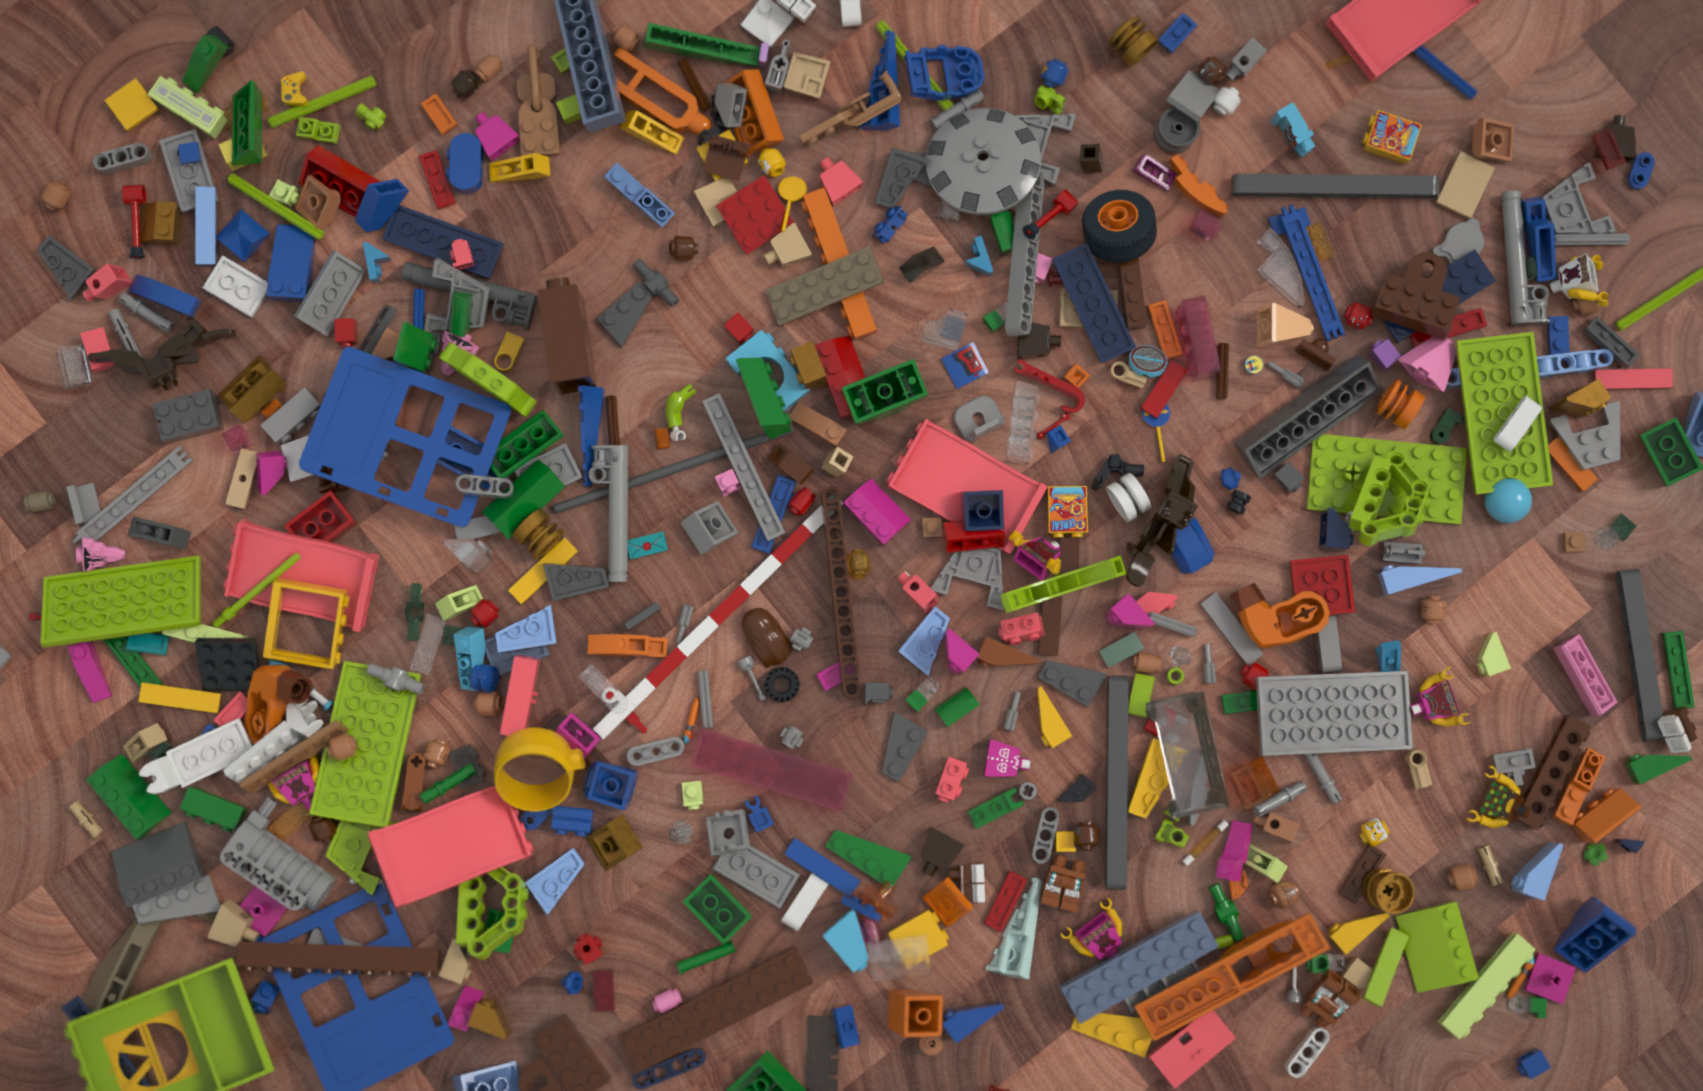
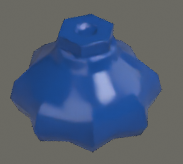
[1219,467,1241,491]
[562,971,583,995]

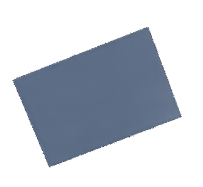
[485,636,550,677]

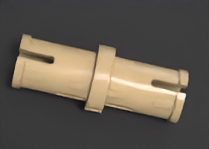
[68,800,104,839]
[1477,845,1504,886]

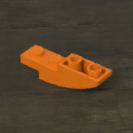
[1169,154,1228,218]
[587,634,668,659]
[1552,747,1605,827]

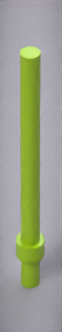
[212,553,301,628]

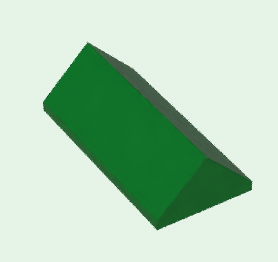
[232,80,262,166]
[490,410,564,478]
[482,459,565,540]

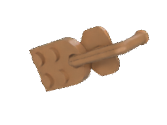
[517,44,560,156]
[799,71,902,147]

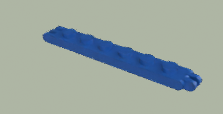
[1280,204,1345,342]

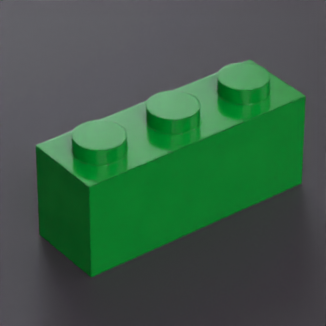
[180,786,248,832]

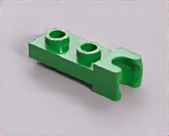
[967,787,1024,829]

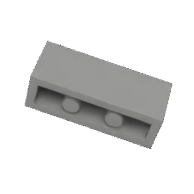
[260,387,321,445]

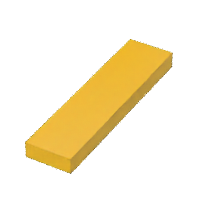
[508,537,578,605]
[139,682,222,713]

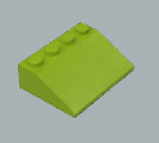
[1395,901,1479,993]

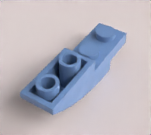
[604,162,675,228]

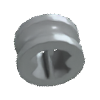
[1019,782,1037,800]

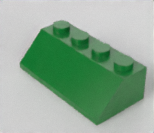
[736,357,792,440]
[86,754,172,839]

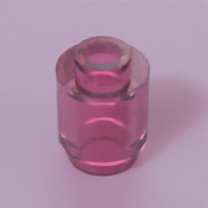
[860,917,883,946]

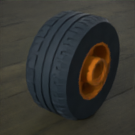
[1082,190,1157,263]

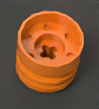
[1375,379,1426,430]

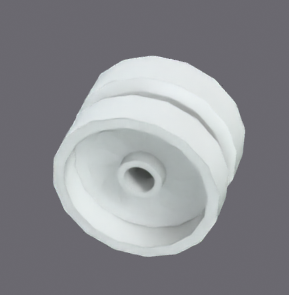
[1106,473,1152,523]

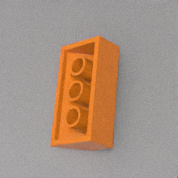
[725,70,784,157]

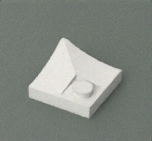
[741,0,794,47]
[281,436,313,482]

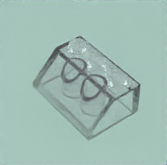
[442,539,494,574]
[867,934,931,982]

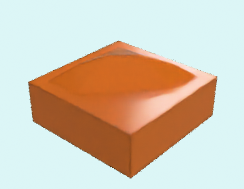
[1063,362,1091,388]

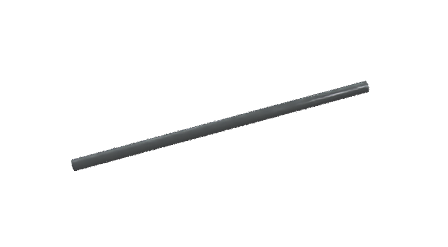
[554,424,794,513]

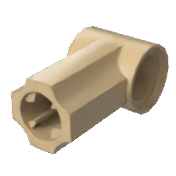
[1108,361,1148,389]
[1405,749,1432,789]

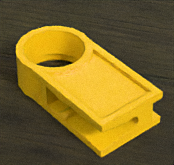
[494,332,525,372]

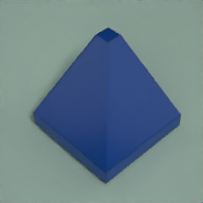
[1046,425,1071,453]

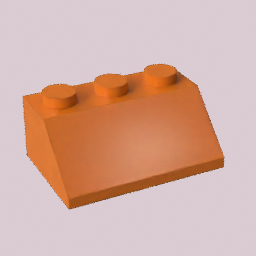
[1571,788,1642,843]

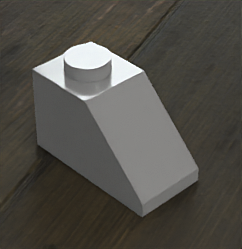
[715,83,747,127]

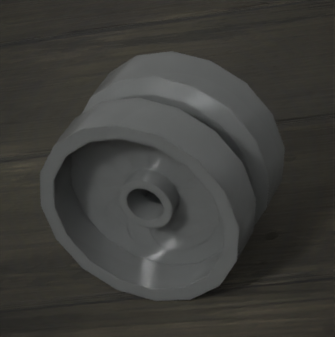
[1153,107,1200,155]

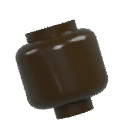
[451,70,480,98]

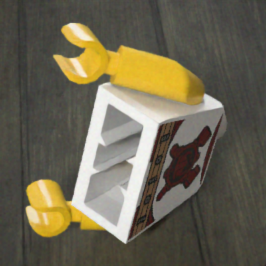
[1550,254,1609,307]

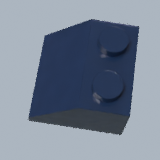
[961,490,1004,531]
[1319,508,1353,552]

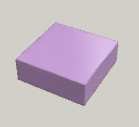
[758,43,769,67]

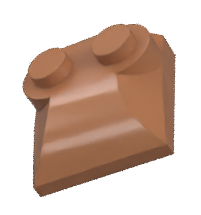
[1472,117,1514,162]
[294,175,340,229]

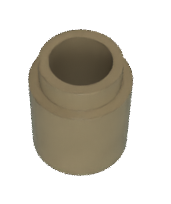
[24,490,56,513]

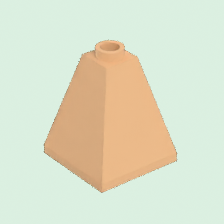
[1257,303,1313,348]

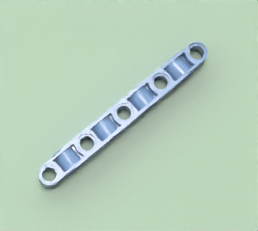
[1446,349,1613,389]

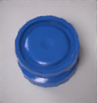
[470,664,499,693]

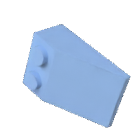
[1511,842,1564,901]

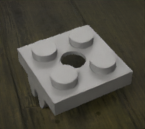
[706,809,751,857]

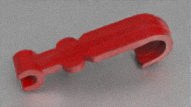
[1013,360,1085,413]

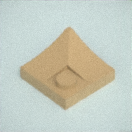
[783,53,830,99]
[694,177,737,228]

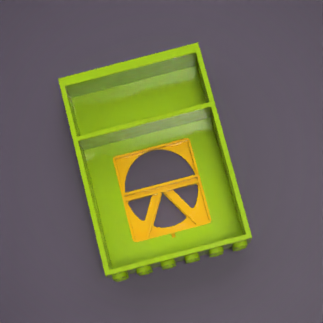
[64,958,274,1091]

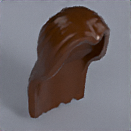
[741,608,793,668]

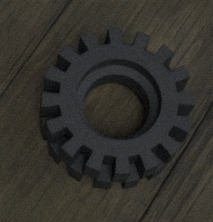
[765,667,800,702]

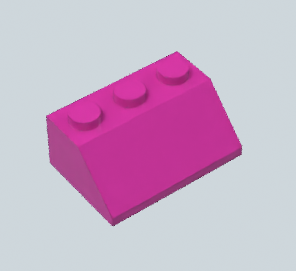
[843,478,911,547]
[1105,593,1155,629]
[944,628,979,674]

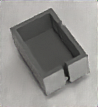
[152,389,224,444]

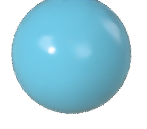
[1484,478,1532,524]

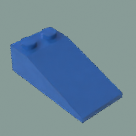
[267,224,315,302]
[437,426,507,491]

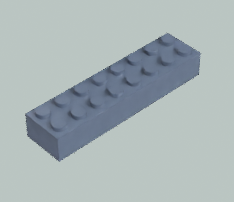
[554,0,626,133]
[1058,909,1219,1024]

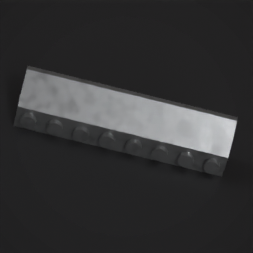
[1234,354,1383,479]

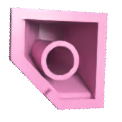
[1398,336,1456,392]

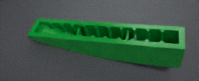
[643,23,760,67]

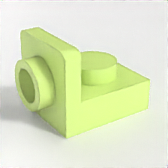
[269,180,300,208]
[682,781,704,810]

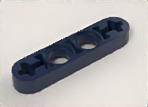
[633,1048,706,1089]

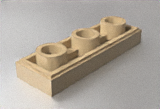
[225,448,258,510]

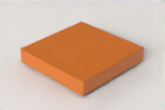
[922,877,973,928]

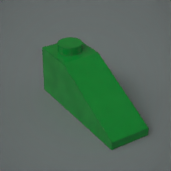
[183,35,229,93]
[1624,753,1693,785]

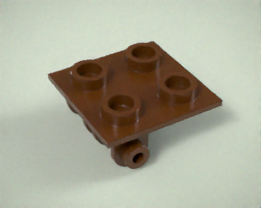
[702,135,749,181]

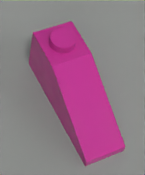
[67,641,112,703]

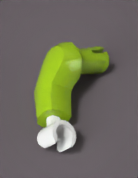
[665,384,696,441]

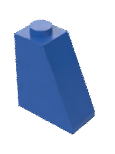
[355,179,409,232]

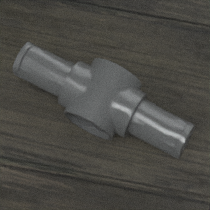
[632,259,679,307]

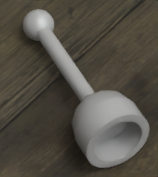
[737,655,766,701]

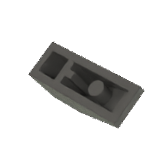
[128,517,191,550]

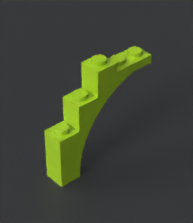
[1000,555,1126,613]

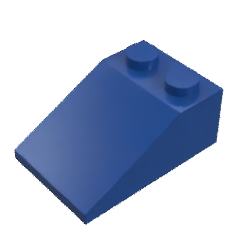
[942,1001,1004,1044]

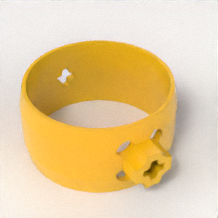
[493,728,585,811]

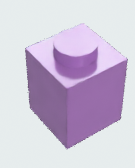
[1369,339,1401,371]

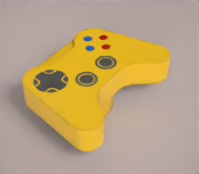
[281,71,308,106]

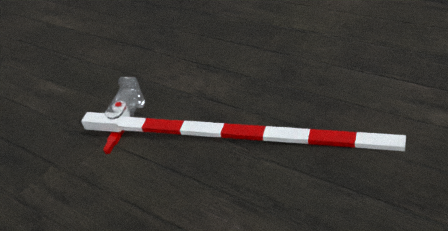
[578,493,843,740]

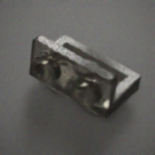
[448,744,486,789]

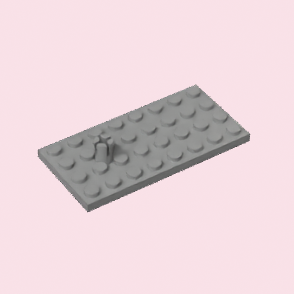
[1256,671,1413,756]

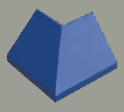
[216,209,270,262]

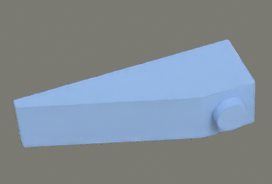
[1377,565,1462,596]

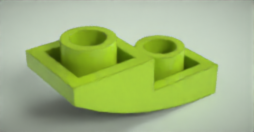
[296,117,341,144]
[1128,673,1155,718]

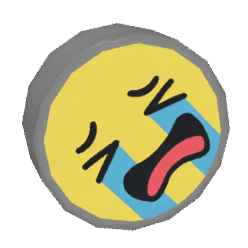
[1244,355,1264,375]

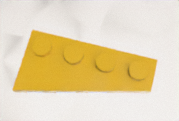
[1127,738,1189,819]
[1070,1013,1152,1058]

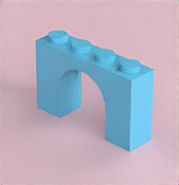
[726,330,810,412]

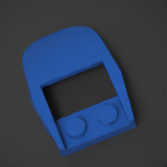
[904,45,984,101]

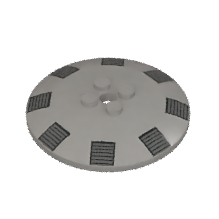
[926,108,1041,215]

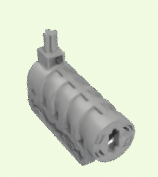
[220,797,337,911]

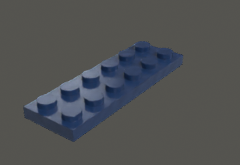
[382,205,504,280]
[1051,243,1136,364]
[1381,249,1496,343]

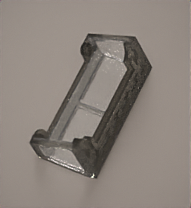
[1146,692,1230,819]

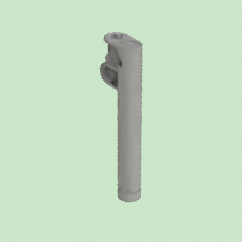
[1501,190,1550,326]
[589,445,628,582]

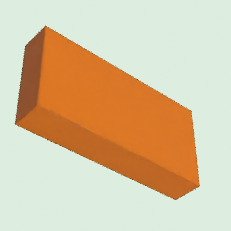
[420,93,458,136]

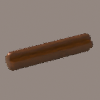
[678,58,711,111]
[1216,343,1229,400]
[606,395,620,445]

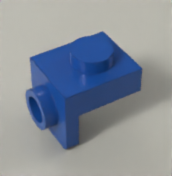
[251,980,281,1015]

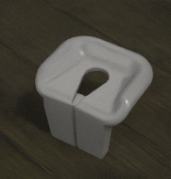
[953,396,1005,443]

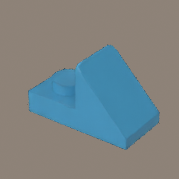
[965,236,993,277]
[363,242,392,284]
[1375,640,1401,672]

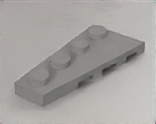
[132,875,221,925]

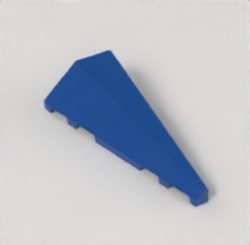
[858,30,900,131]
[578,385,605,487]

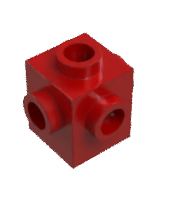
[573,933,605,965]

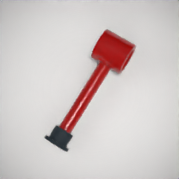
[122,185,147,259]
[1022,189,1079,239]

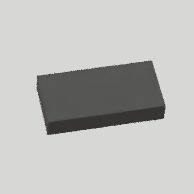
[625,602,662,631]

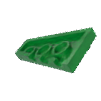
[825,830,912,889]

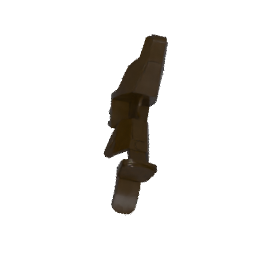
[88,317,237,391]
[1126,454,1198,587]

